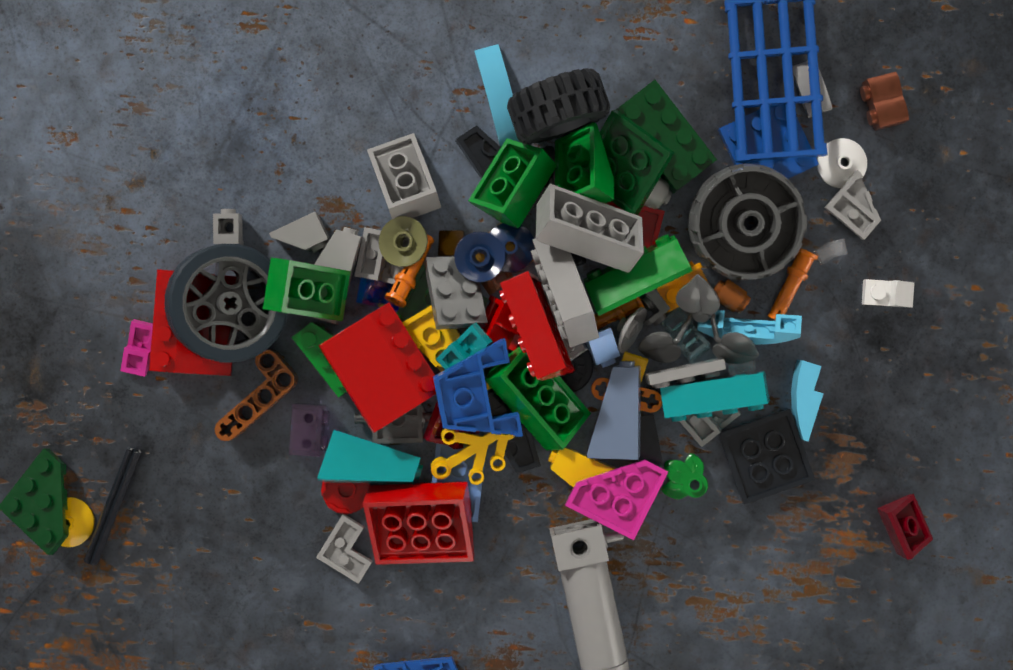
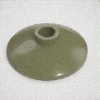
[379,216,428,267]

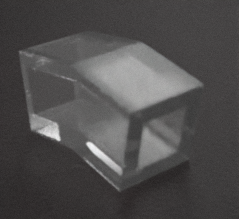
[812,239,848,265]

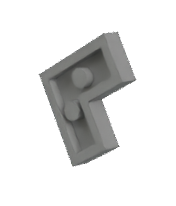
[316,514,373,584]

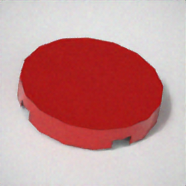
[321,482,371,515]

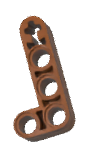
[214,349,298,441]

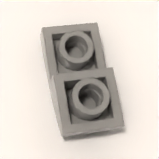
[793,61,832,118]

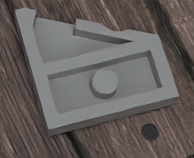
[824,170,881,240]

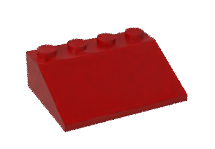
[149,269,237,376]
[319,302,436,433]
[363,482,474,565]

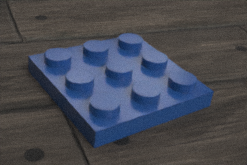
[718,105,819,179]

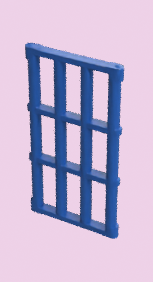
[724,0,828,163]

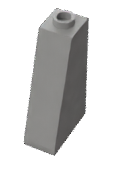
[312,227,362,324]

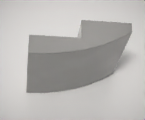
[355,227,409,284]
[680,377,741,447]

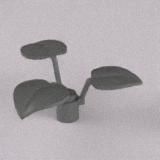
[638,274,759,364]

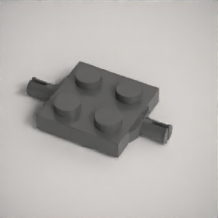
[354,403,433,444]

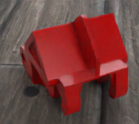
[481,295,521,351]

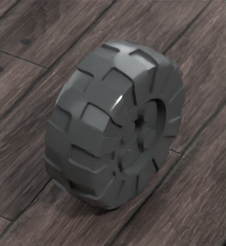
[688,164,807,280]

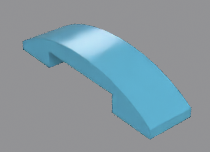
[474,44,520,147]
[697,310,802,345]

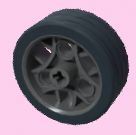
[165,244,288,362]

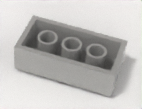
[536,184,644,273]
[531,238,599,348]

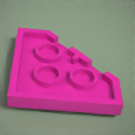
[565,459,668,540]

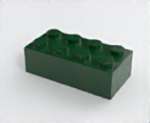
[616,80,717,194]

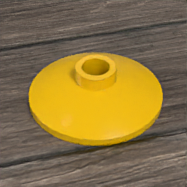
[61,497,95,547]

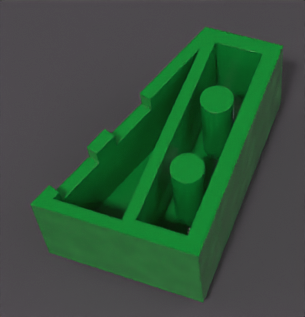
[292,322,347,398]

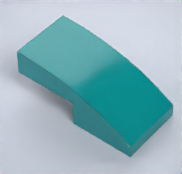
[436,323,493,370]

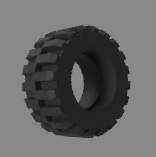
[507,68,610,144]

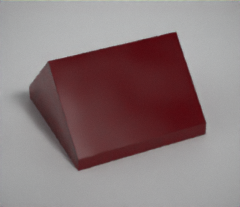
[877,493,933,560]

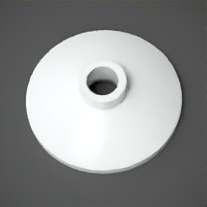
[817,138,867,188]

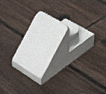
[862,279,914,308]

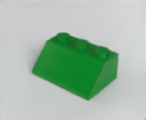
[468,138,557,229]

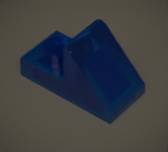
[356,277,399,311]

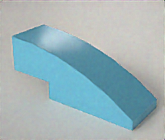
[791,360,824,441]

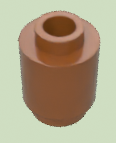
[713,278,751,314]

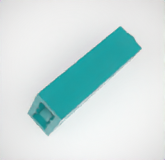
[317,430,423,484]

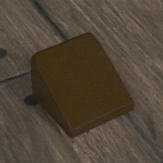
[438,230,464,256]

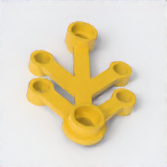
[431,429,515,485]

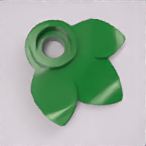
[661,453,708,500]

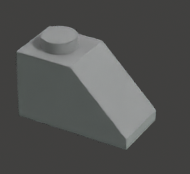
[269,212,330,253]

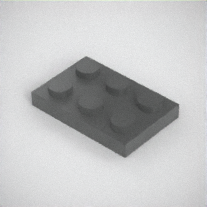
[424,256,488,330]

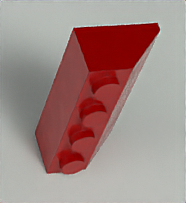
[499,271,575,381]

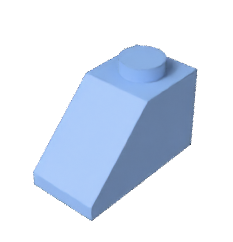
[586,328,620,368]

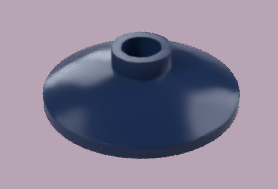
[490,223,535,272]
[454,232,505,282]

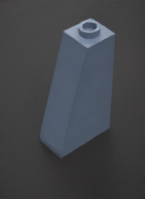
[587,361,641,460]

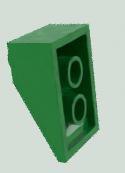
[555,122,614,203]
[263,258,351,321]

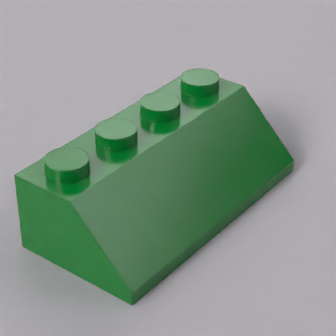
[583,235,693,316]
[485,347,591,451]

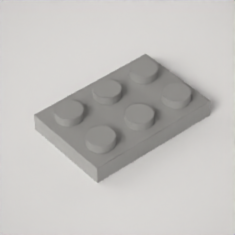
[643,358,726,389]

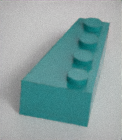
[660,371,770,422]

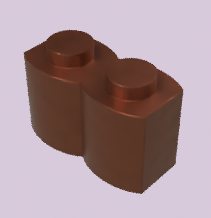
[860,72,909,131]

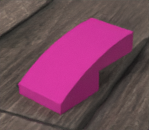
[120,319,153,377]

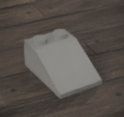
[367,133,442,219]

